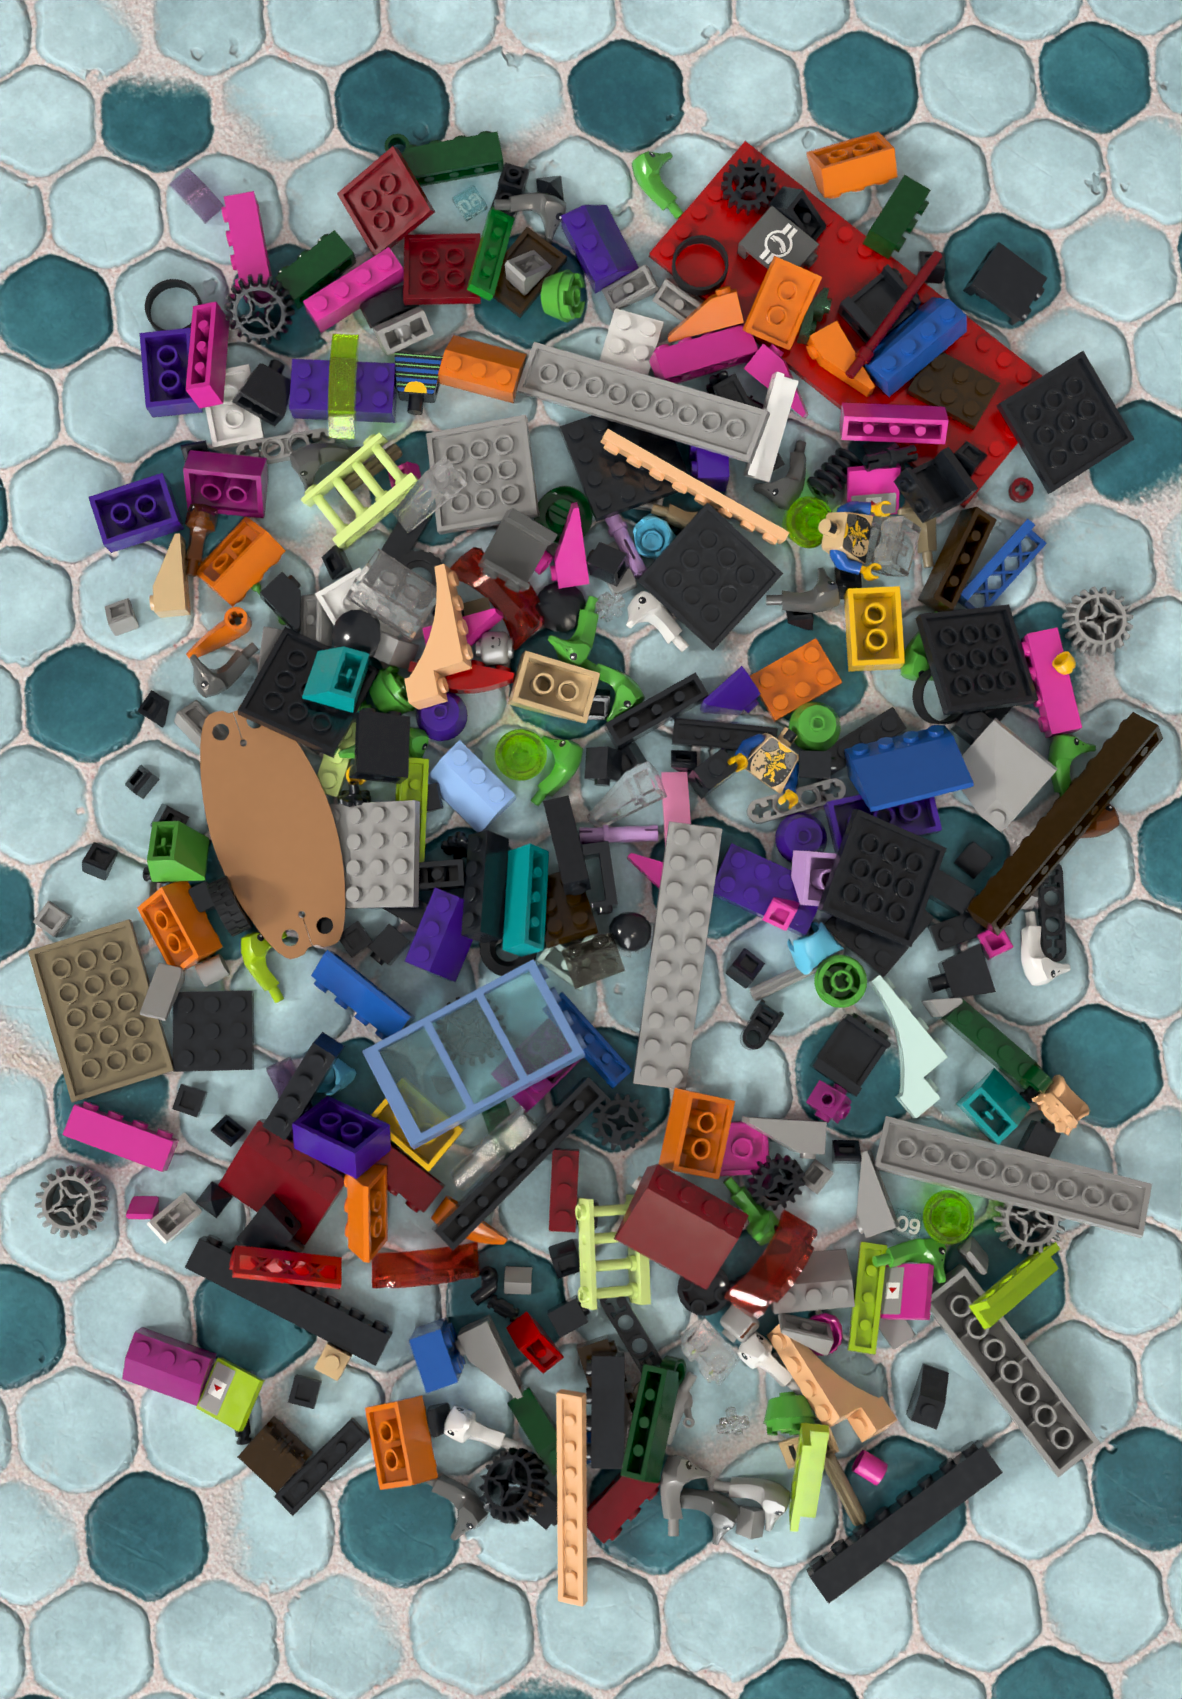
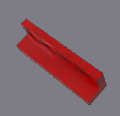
[229,1245,342,1289]

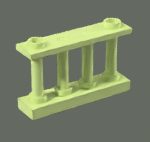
[301,433,423,550]
[575,1194,651,1310]

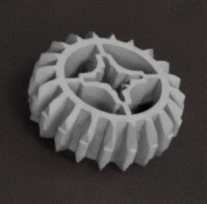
[1062,587,1134,657]
[35,1165,109,1239]
[992,1202,1066,1255]

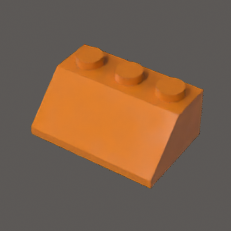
[806,132,897,199]
[438,335,527,404]
[196,517,286,607]
[137,881,223,971]
[659,1088,735,1180]
[344,1164,388,1263]
[365,1395,438,1490]

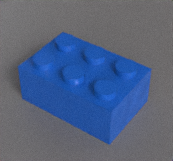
[409,1317,466,1394]

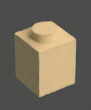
[314,1342,353,1381]

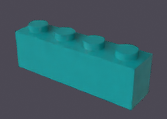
[502,843,549,957]

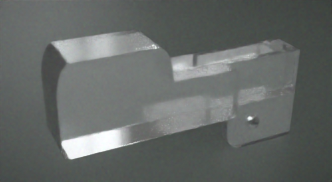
[451,1105,538,1192]

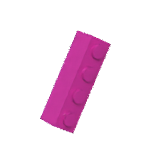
[221,191,273,303]
[303,247,404,333]
[186,301,230,408]
[649,324,758,384]
[839,403,949,444]
[1021,627,1082,738]
[62,1101,179,1172]

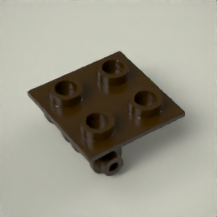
[238,1416,313,1494]

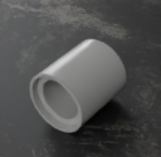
[195,954,230,987]

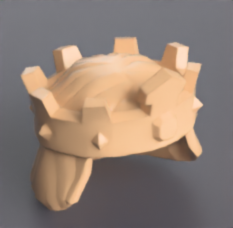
[1032,1075,1090,1136]

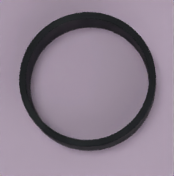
[672,235,729,296]
[145,279,202,331]
[912,669,964,725]

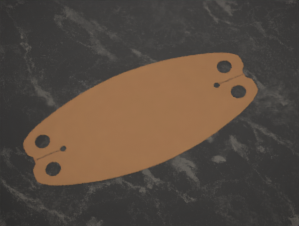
[200,704,345,959]

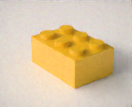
[844,586,905,672]
[371,1078,465,1172]

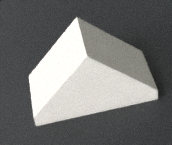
[147,1192,202,1244]

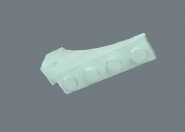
[868,975,948,1118]

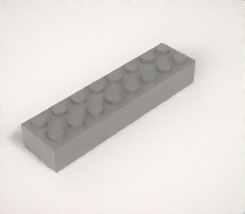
[930,1264,1101,1477]

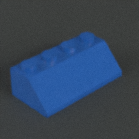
[863,297,967,397]
[311,950,415,1040]

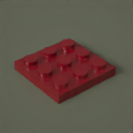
[337,146,435,256]
[403,233,481,305]

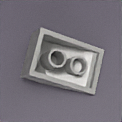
[456,1314,524,1399]

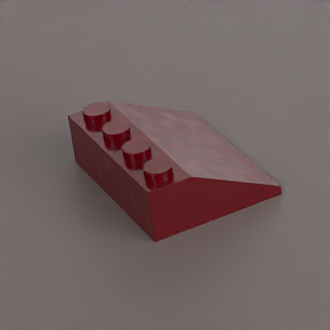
[218,1119,345,1245]
[614,1164,749,1290]

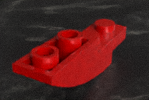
[408,659,515,694]

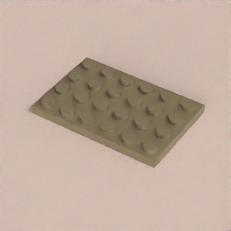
[28,919,174,1103]

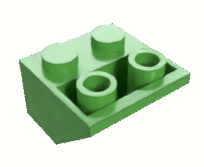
[147,821,210,882]

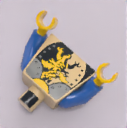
[818,501,891,581]
[727,727,799,809]

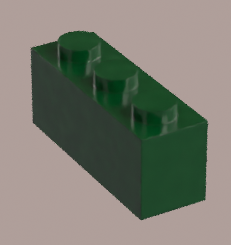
[863,175,931,259]
[275,230,357,309]

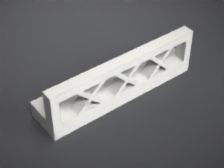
[743,372,798,483]

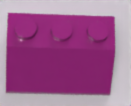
[183,450,268,518]
[122,1327,217,1406]

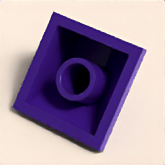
[700,666,761,715]

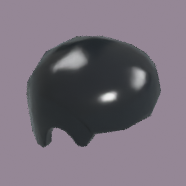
[609,912,651,952]

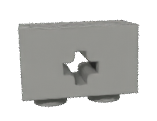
[372,307,434,356]

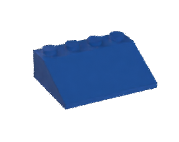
[844,725,974,812]

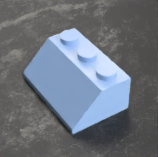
[428,740,516,832]

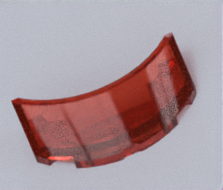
[450,547,544,651]
[724,1209,818,1319]
[372,1242,481,1289]

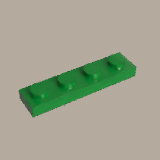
[467,207,515,301]

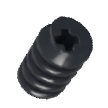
[806,448,863,504]

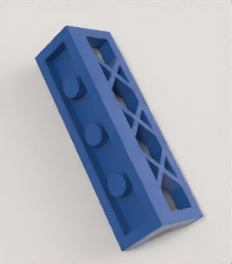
[958,519,1047,609]

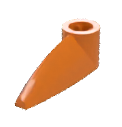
[186,607,252,659]
[431,1195,508,1245]

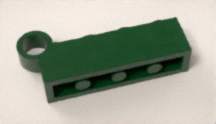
[385,131,504,187]
[940,999,1053,1094]
[620,1355,686,1483]

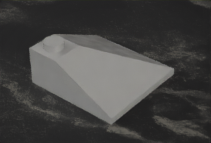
[962,718,1058,832]

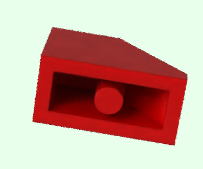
[506,1311,564,1374]

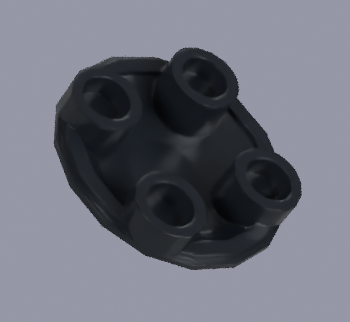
[535,582,586,633]
[332,610,380,659]
[677,1268,730,1316]

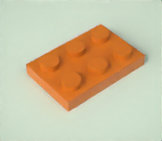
[742,256,822,351]
[750,638,842,722]

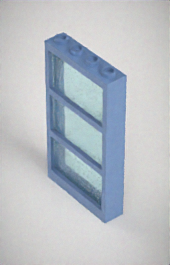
[362,959,587,1149]

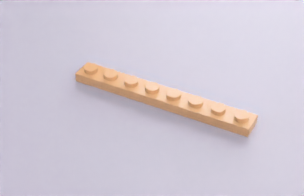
[601,429,790,545]
[556,1389,587,1606]

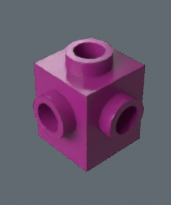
[806,1080,852,1124]

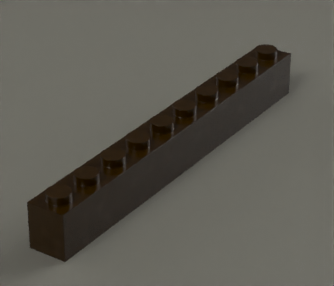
[967,712,1163,936]

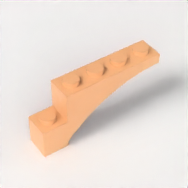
[405,564,473,710]
[767,1324,897,1442]

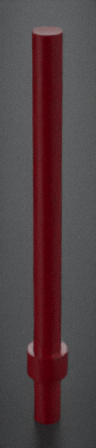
[845,251,943,379]

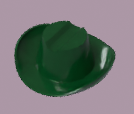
[534,486,593,544]

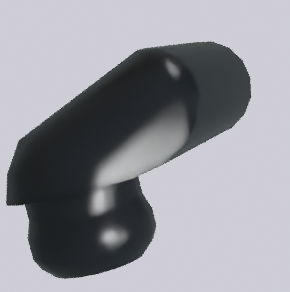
[470,1266,498,1306]

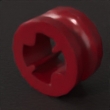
[1008,477,1034,503]

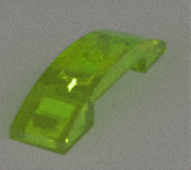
[328,334,359,440]

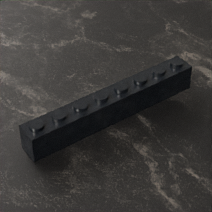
[432,1077,607,1250]
[184,1234,393,1366]
[806,1440,1003,1604]

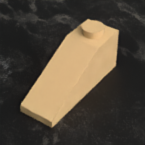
[149,533,191,618]

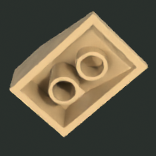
[508,651,600,724]

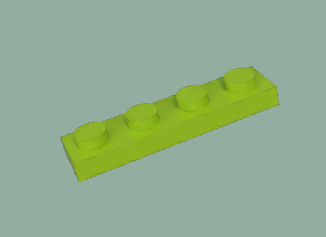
[847,1242,888,1355]

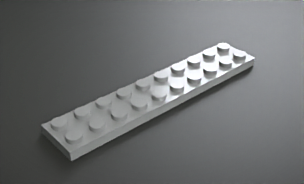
[516,342,770,464]
[632,821,722,1090]
[874,1116,1152,1238]

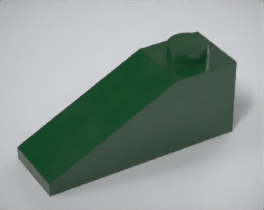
[507,1387,557,1476]

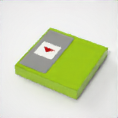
[196,1358,265,1432]

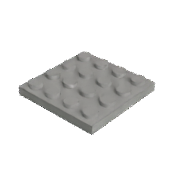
[426,415,540,535]
[329,800,420,909]

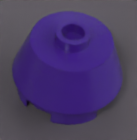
[416,691,468,741]
[775,813,827,863]

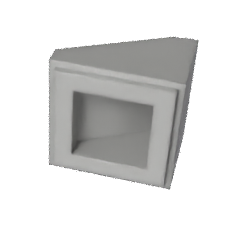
[104,598,139,636]

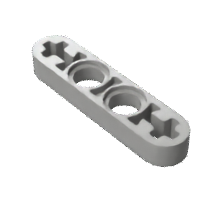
[236,428,336,464]
[747,778,846,824]

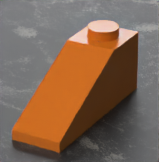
[668,286,744,343]
[807,321,875,397]

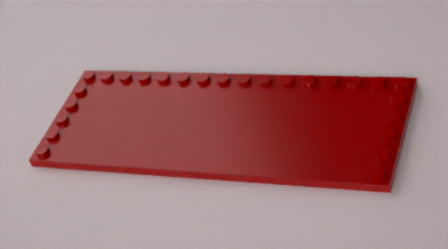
[649,141,1042,508]

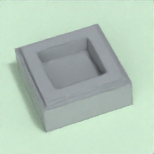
[33,901,71,937]

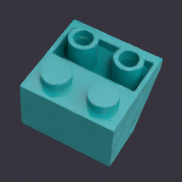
[302,646,369,713]
[956,1068,1031,1144]

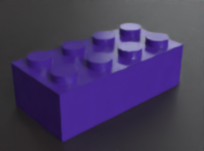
[289,359,397,423]
[824,795,942,854]
[713,843,818,937]

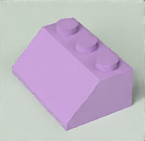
[791,850,837,906]

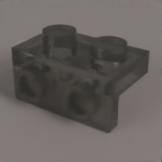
[561,933,625,989]

